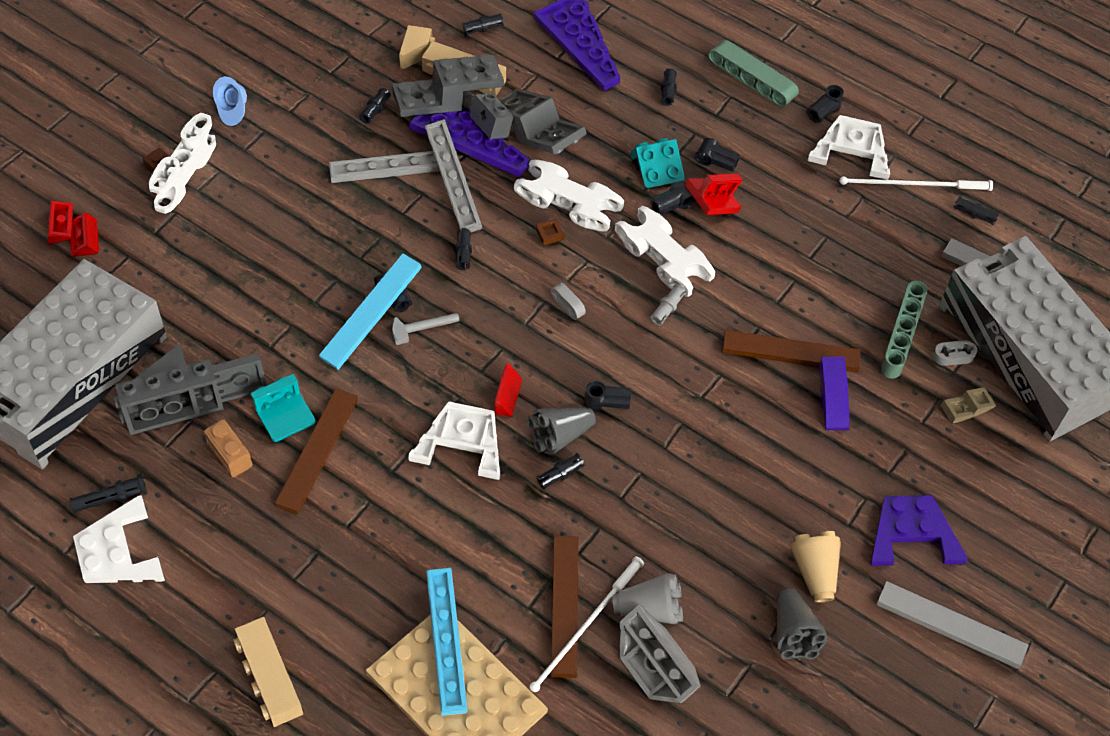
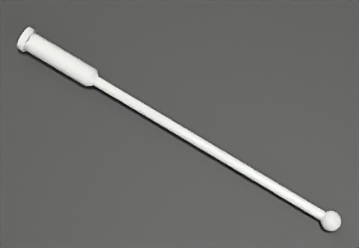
[839,176,993,191]
[530,556,644,692]

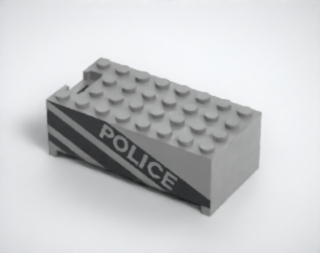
[939,236,1110,442]
[0,259,167,470]

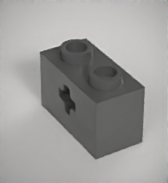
[470,93,514,139]

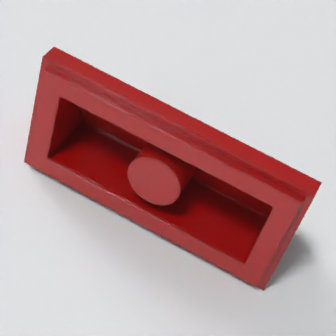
[47,201,73,244]
[70,212,99,257]
[495,363,522,417]

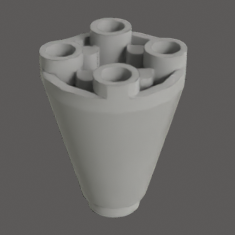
[613,573,683,624]

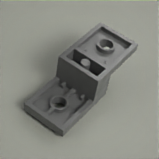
[392,55,504,117]
[499,88,587,154]

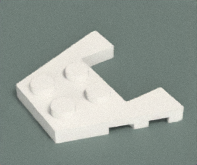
[808,115,890,180]
[409,402,500,480]
[73,495,165,583]

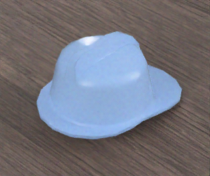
[213,76,247,126]

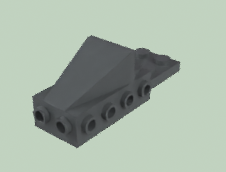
[113,345,267,435]

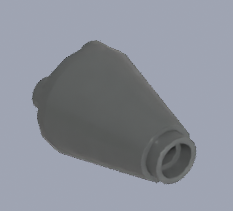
[527,407,596,455]
[777,588,828,659]

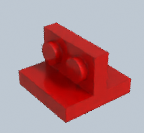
[685,174,743,215]

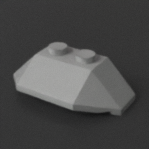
[620,605,701,703]

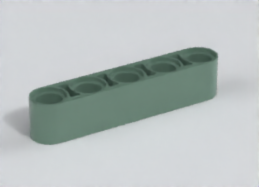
[708,40,799,107]
[881,281,927,379]

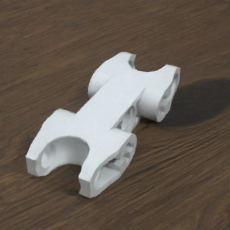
[149,113,216,214]
[514,159,624,232]
[615,206,715,297]

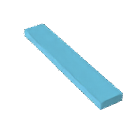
[319,254,422,370]
[426,568,467,716]

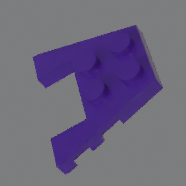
[870,495,967,566]

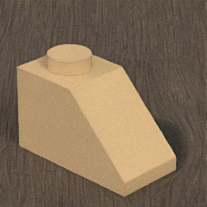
[399,25,435,69]

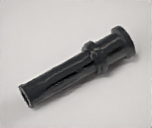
[70,473,148,513]

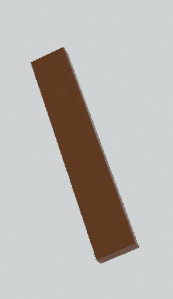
[722,330,861,372]
[275,389,358,515]
[551,536,579,678]

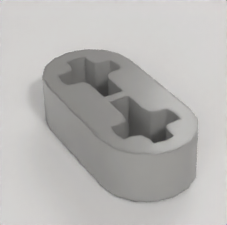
[550,283,586,320]
[933,341,977,366]

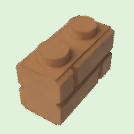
[204,419,253,478]

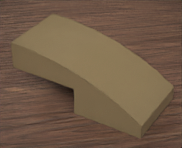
[940,387,996,424]

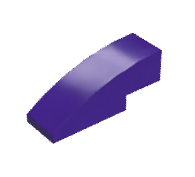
[819,357,849,430]

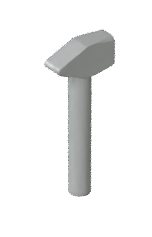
[392,313,459,345]

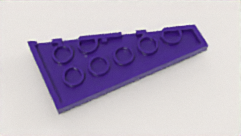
[533,0,620,91]
[410,109,530,177]

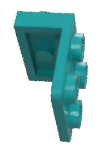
[631,138,685,189]
[250,374,315,442]

